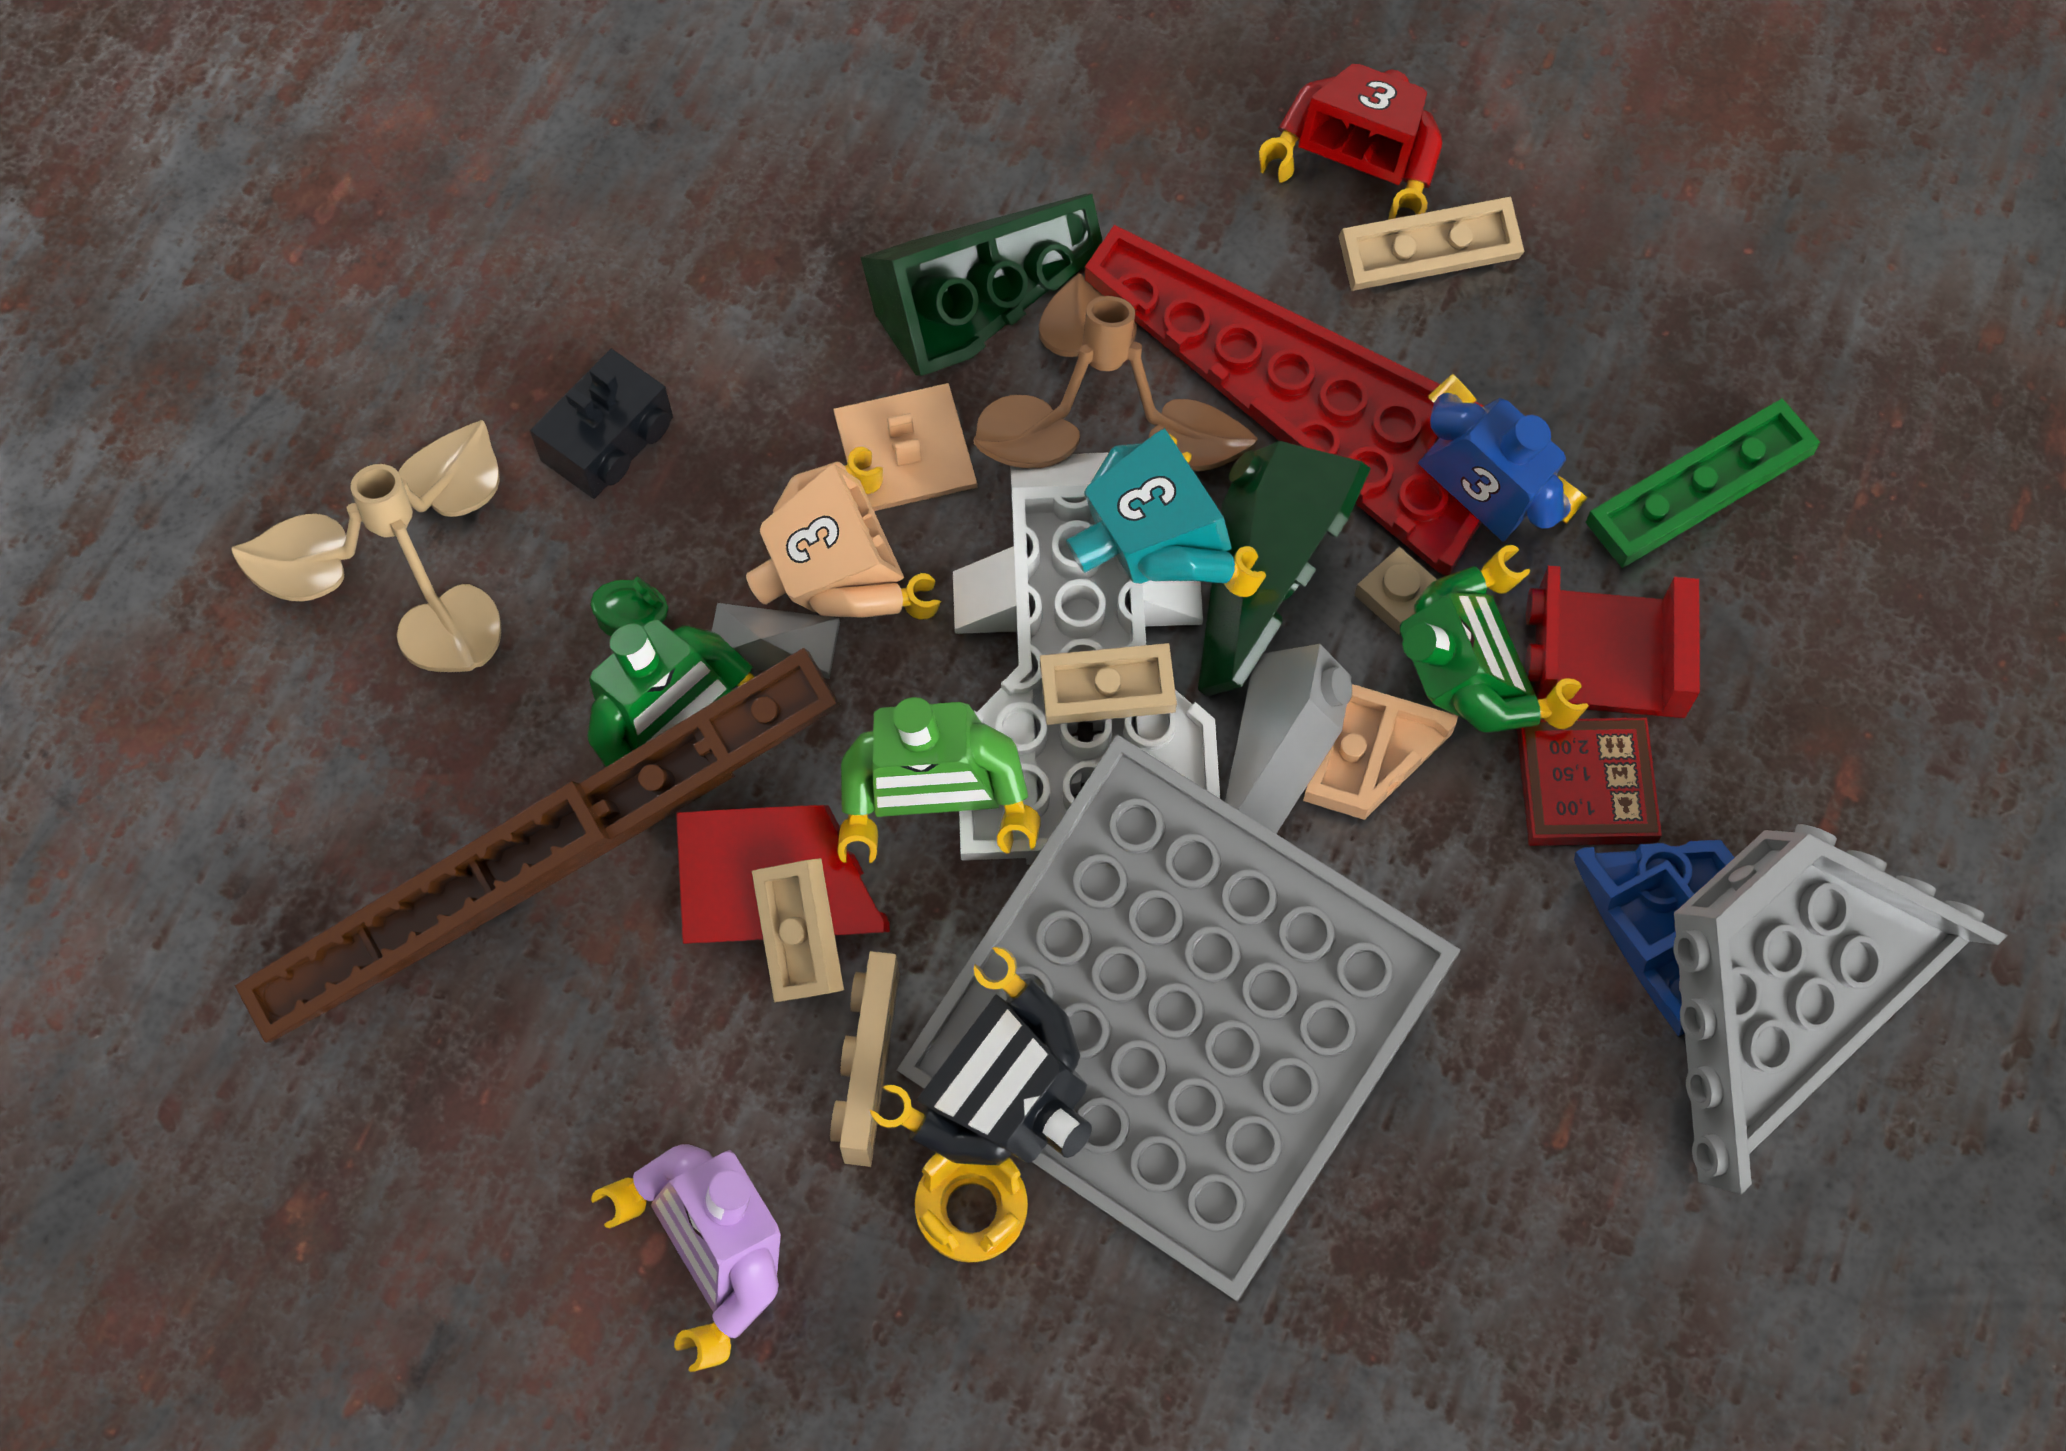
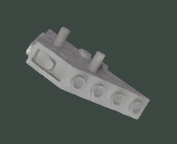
[1674,824,2008,1194]

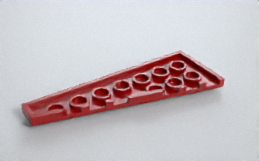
[1085,225,1484,576]

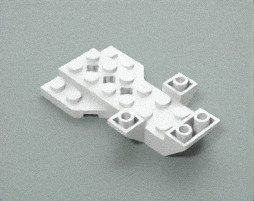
[953,453,1220,865]

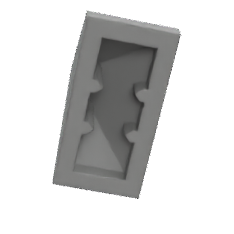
[712,603,840,679]

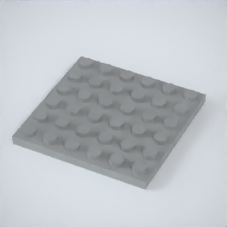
[897,734,1461,1301]

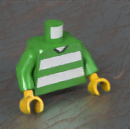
[838,697,1041,863]

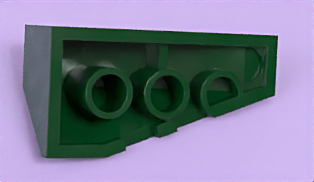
[860,194,1103,376]
[1198,441,1371,696]

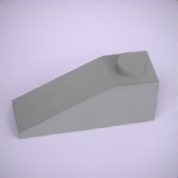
[1225,644,1352,834]

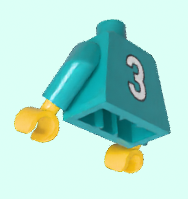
[1066,428,1266,597]

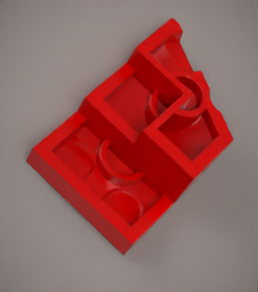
[676,805,890,944]

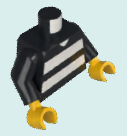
[870,946,1092,1166]

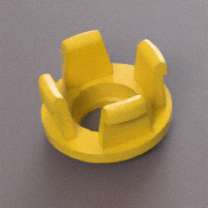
[915,1153,1028,1262]

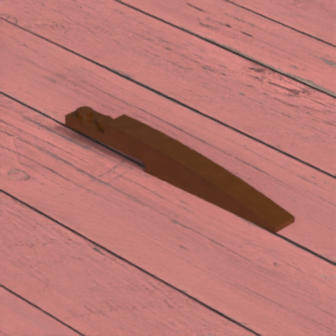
[234,648,841,1043]

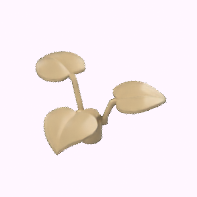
[232,420,501,672]

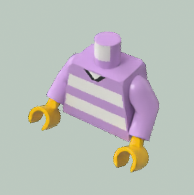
[591,1144,781,1372]

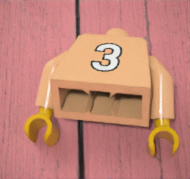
[746,447,941,619]

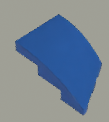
[1574,840,1735,1037]

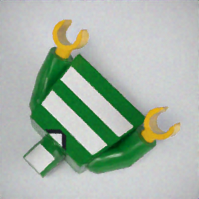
[1400,545,1589,733]
[587,620,755,767]

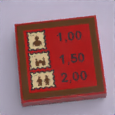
[1517,718,1662,846]

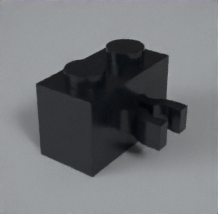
[530,348,673,499]

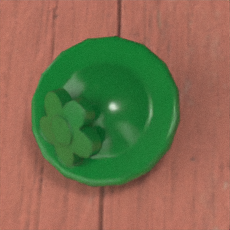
[590,576,669,636]

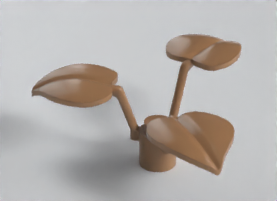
[974,273,1258,471]

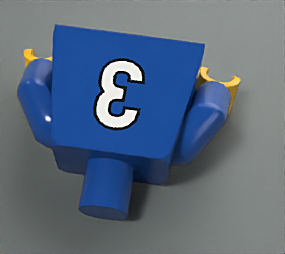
[1418,374,1588,542]

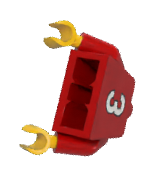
[1259,64,1443,220]

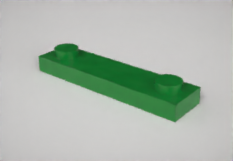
[1585,398,1820,568]

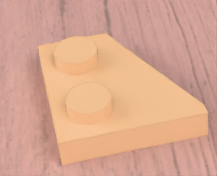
[1303,684,1458,820]

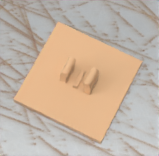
[833,383,978,511]

